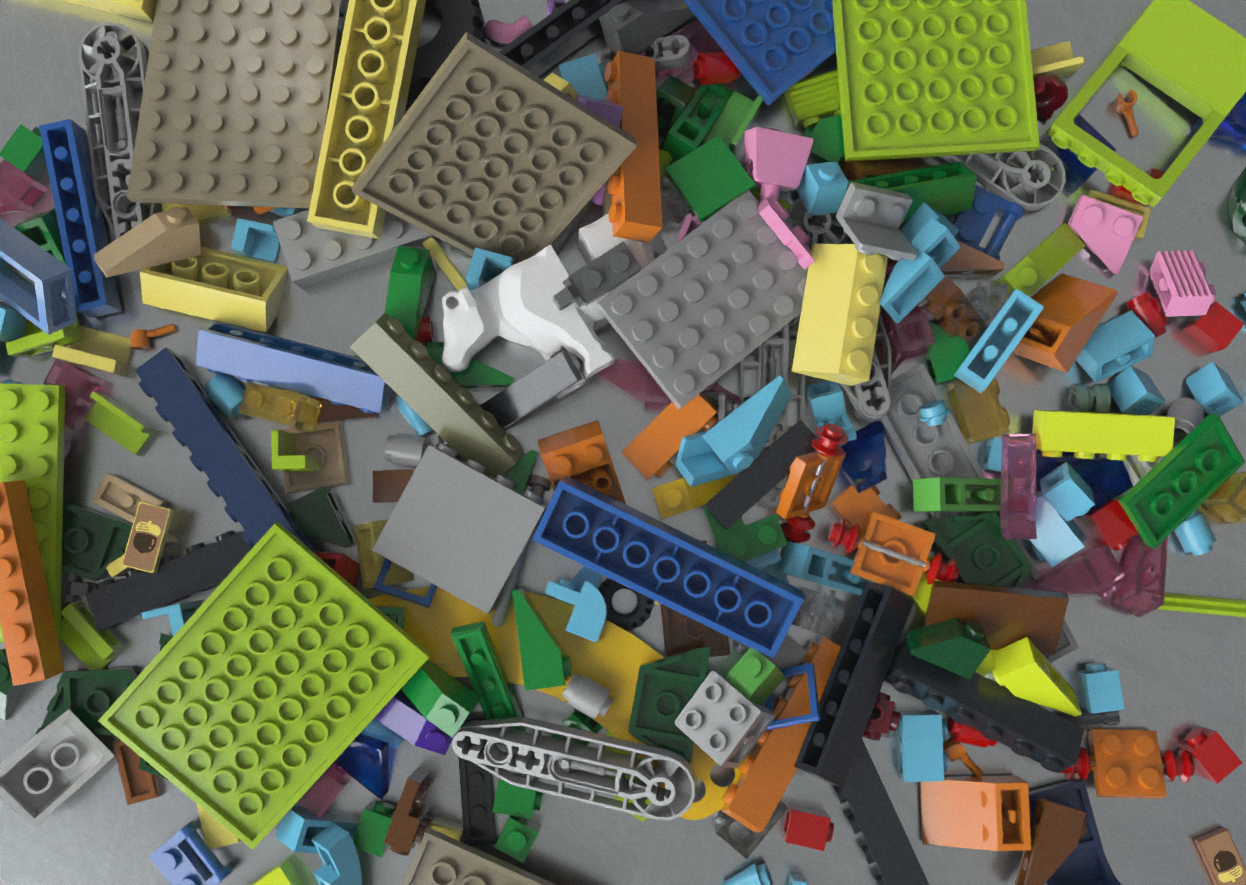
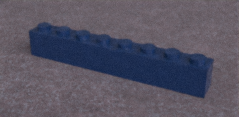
[135,347,317,554]

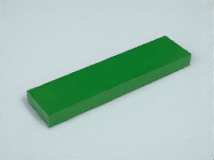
[451,621,527,732]

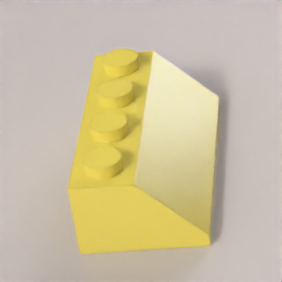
[791,244,888,386]
[140,246,289,332]

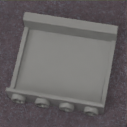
[372,443,547,614]

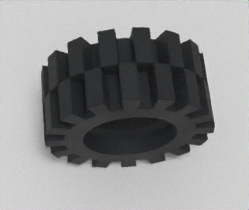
[598,578,654,631]

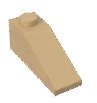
[94,207,201,277]

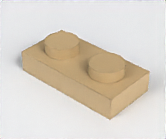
[91,472,167,523]

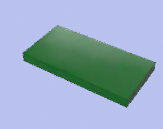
[1119,413,1245,549]

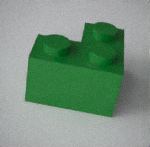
[701,507,788,562]

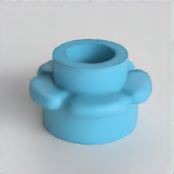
[919,400,951,426]

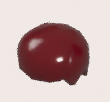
[1033,74,1068,120]

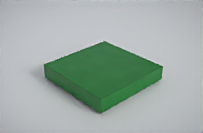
[665,135,756,223]

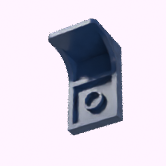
[1029,778,1122,885]

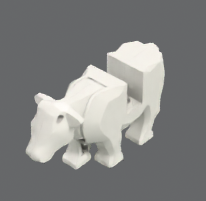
[442,213,667,399]

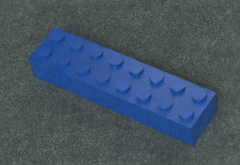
[532,476,804,659]

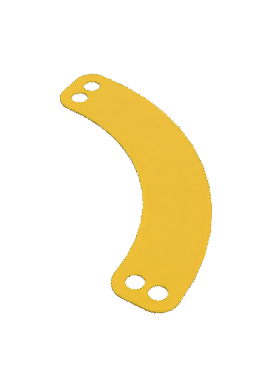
[368,586,742,820]

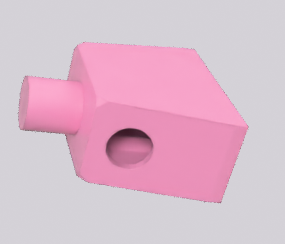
[744,127,813,204]

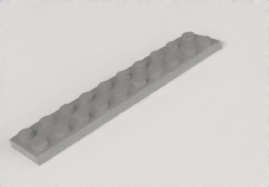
[869,363,1079,663]

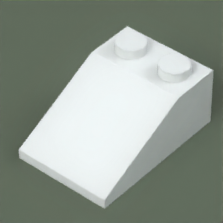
[0,709,115,828]

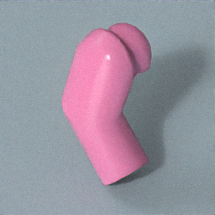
[485,15,533,45]

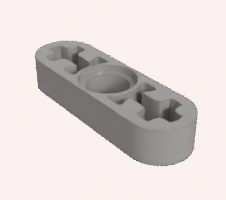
[600,35,692,72]

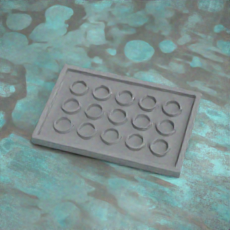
[596,191,808,410]

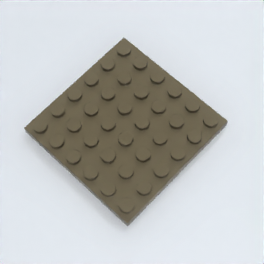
[352,32,637,264]

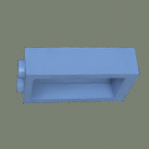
[0,218,77,335]

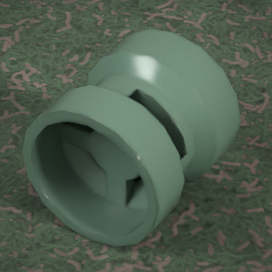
[1068,383,1111,413]

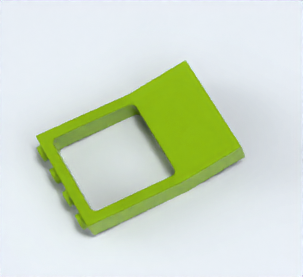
[1048,0,1246,208]

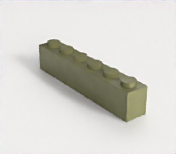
[350,312,523,478]

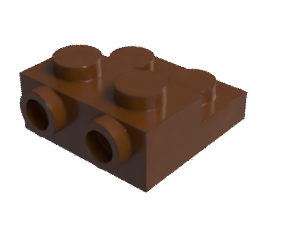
[925,277,986,343]
[383,767,432,856]

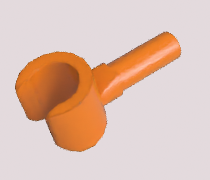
[1113,90,1139,137]
[130,323,176,350]
[943,739,983,776]

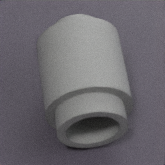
[1167,398,1204,445]
[384,433,434,468]
[561,673,613,719]

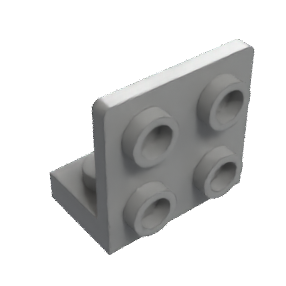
[835,182,918,261]
[674,671,776,769]

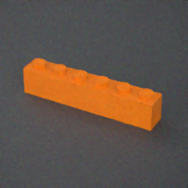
[604,51,662,243]
[0,480,65,686]
[721,637,841,833]

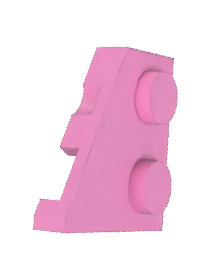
[1067,195,1143,275]
[757,197,815,270]

